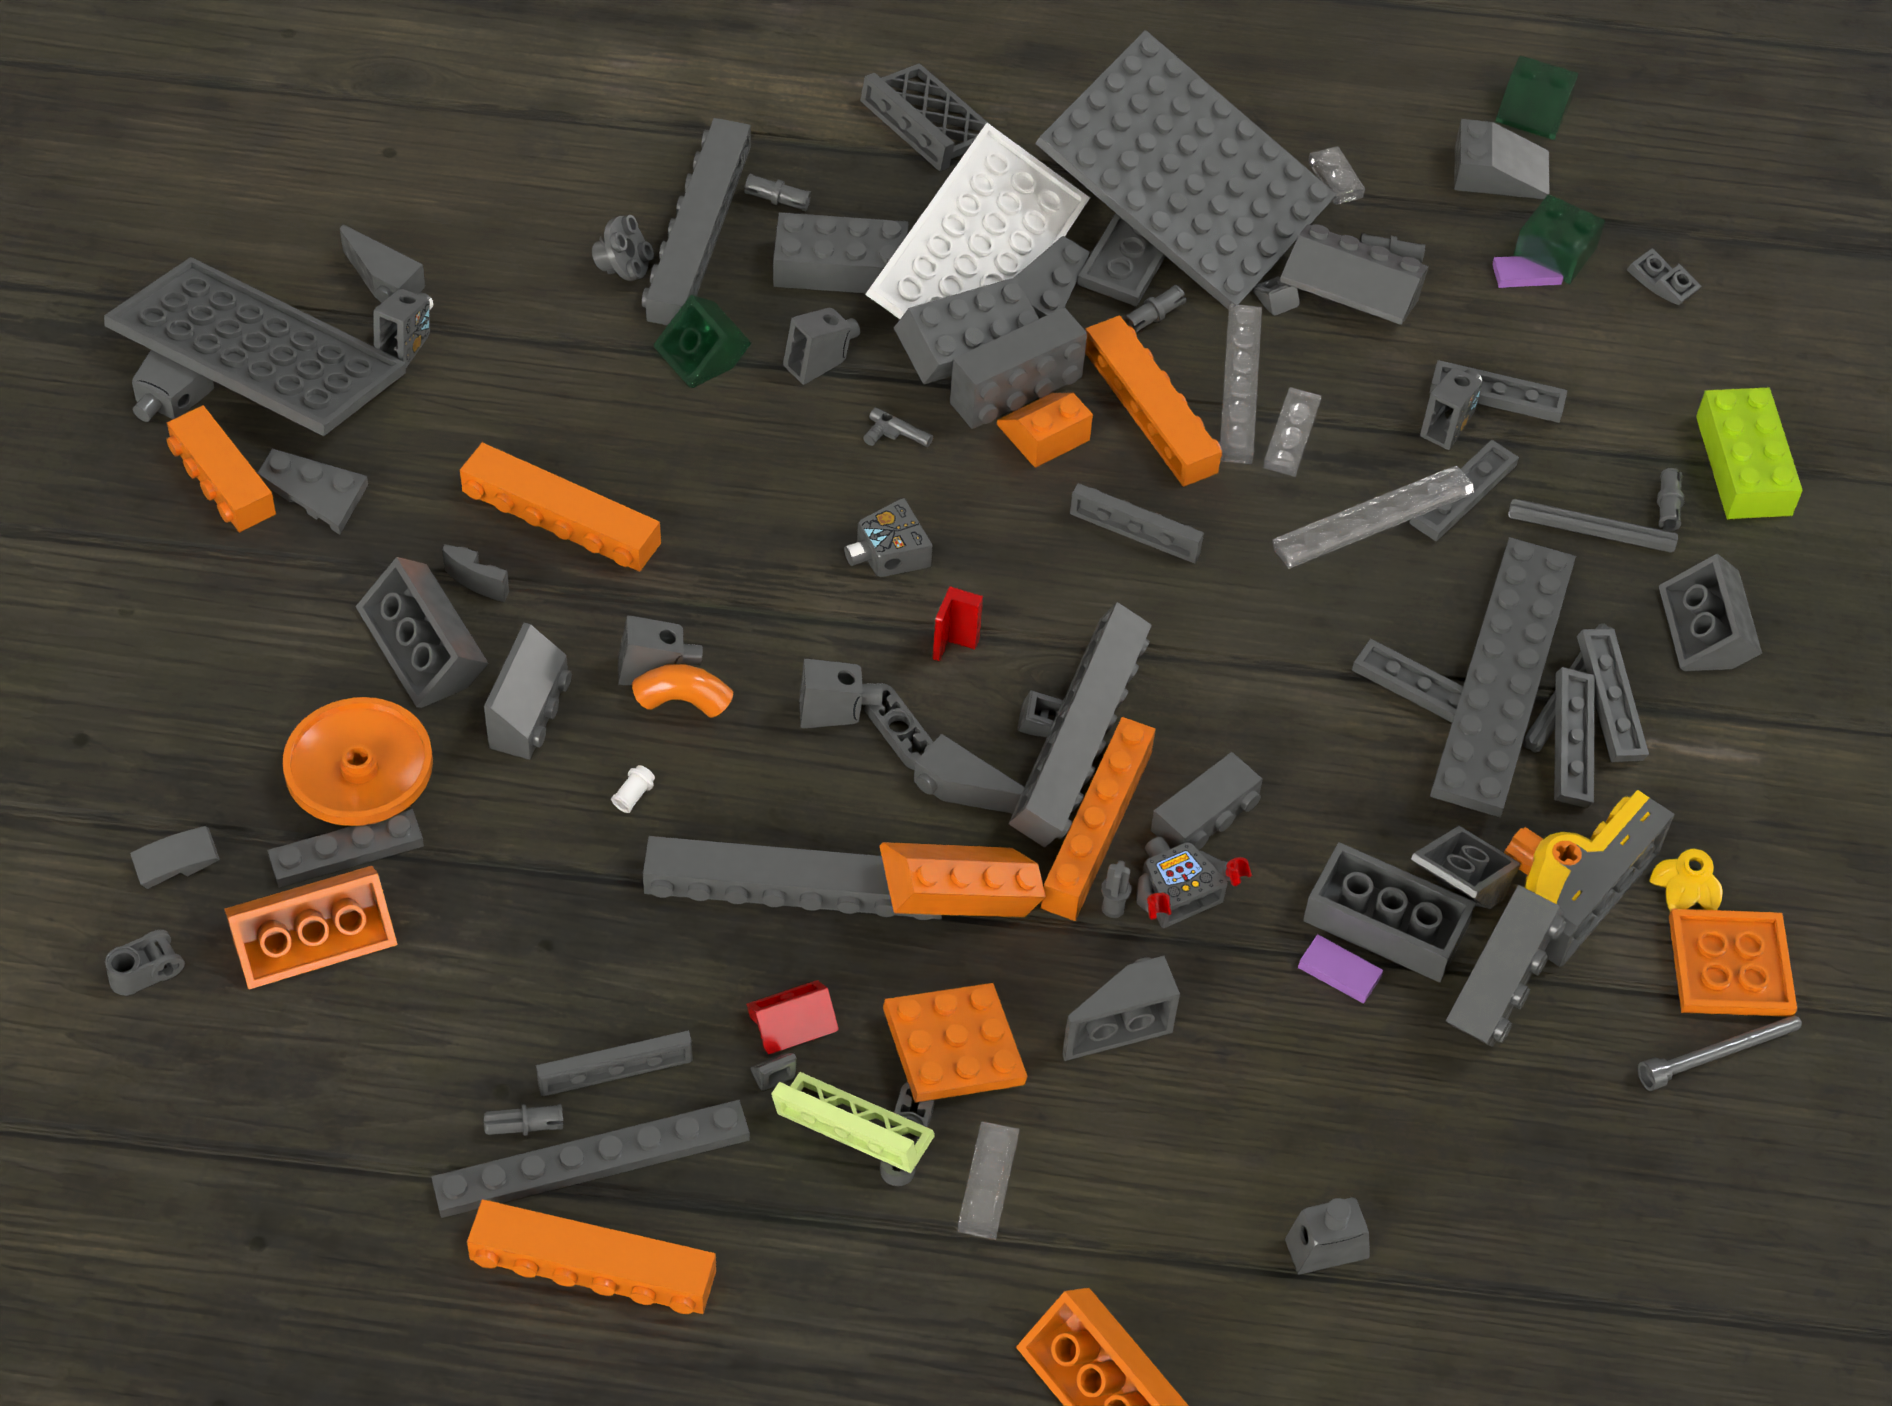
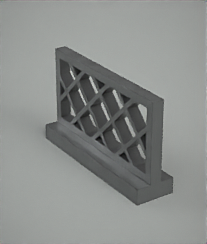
[860,63,989,171]

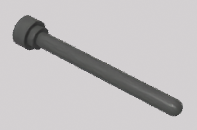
[1638,1016,1802,1091]

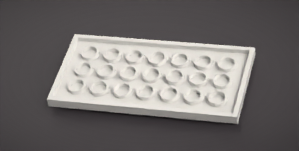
[865,123,1090,319]

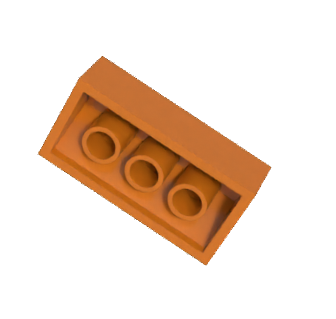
[880,842,1046,917]
[224,866,398,989]
[1016,1288,1189,1406]

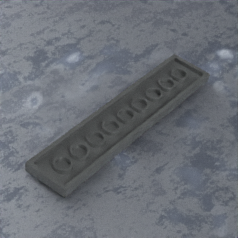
[1430,537,1576,818]

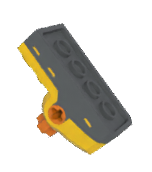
[1504,790,1675,967]

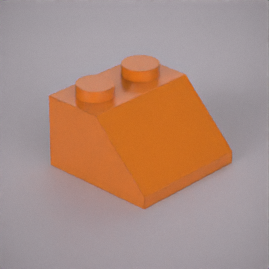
[997,393,1093,468]

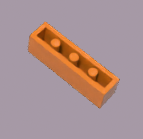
[166,405,276,533]

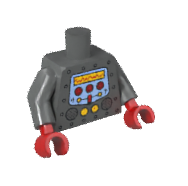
[1136,837,1252,929]

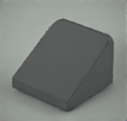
[1253,276,1300,316]
[750,1053,797,1091]

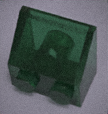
[1495,55,1579,140]
[653,294,751,388]

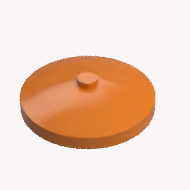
[283,697,433,826]

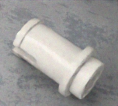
[611,765,655,813]

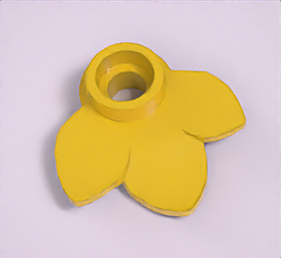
[1649,849,1723,912]

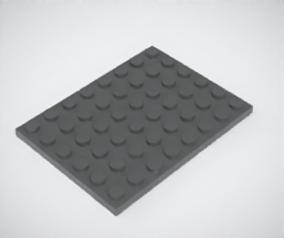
[1035,30,1337,313]

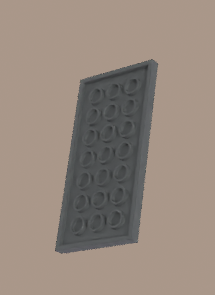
[104,257,406,436]

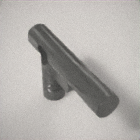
[863,407,933,447]

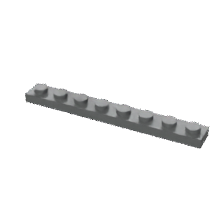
[431,1100,750,1218]

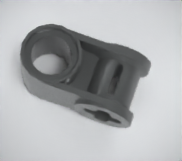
[105,930,185,996]

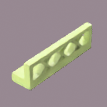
[771,1072,934,1173]

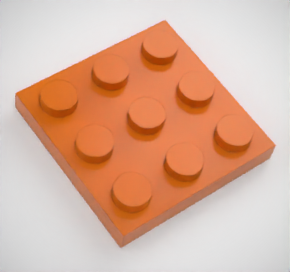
[1669,909,1797,1017]
[883,983,1028,1103]

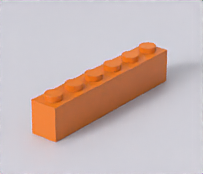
[1085,315,1222,487]
[460,442,661,572]
[1041,717,1156,921]
[467,1199,716,1314]

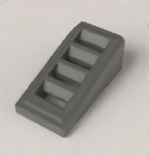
[1017,690,1063,737]

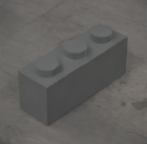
[1151,752,1263,850]

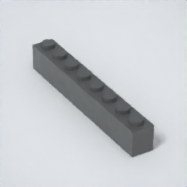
[642,118,751,329]
[1008,602,1152,848]
[643,836,942,920]

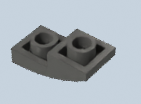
[1627,248,1702,305]
[442,544,509,602]
[130,826,220,889]

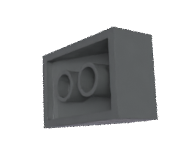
[1454,119,1549,200]
[1411,826,1521,909]
[1062,956,1180,1061]

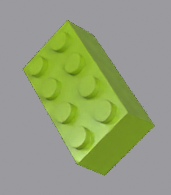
[1696,387,1803,519]

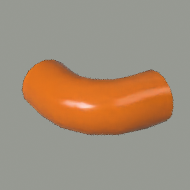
[632,664,733,718]

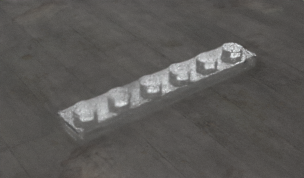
[1220,304,1262,464]
[1272,465,1474,568]

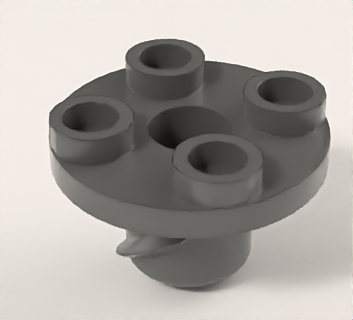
[592,215,654,281]

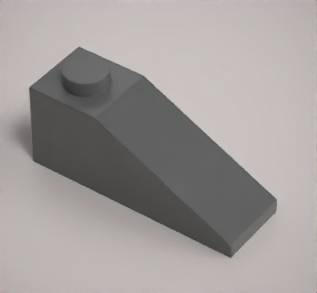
[340,224,425,303]
[914,734,1025,814]

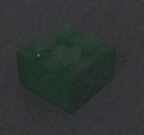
[1513,194,1605,284]

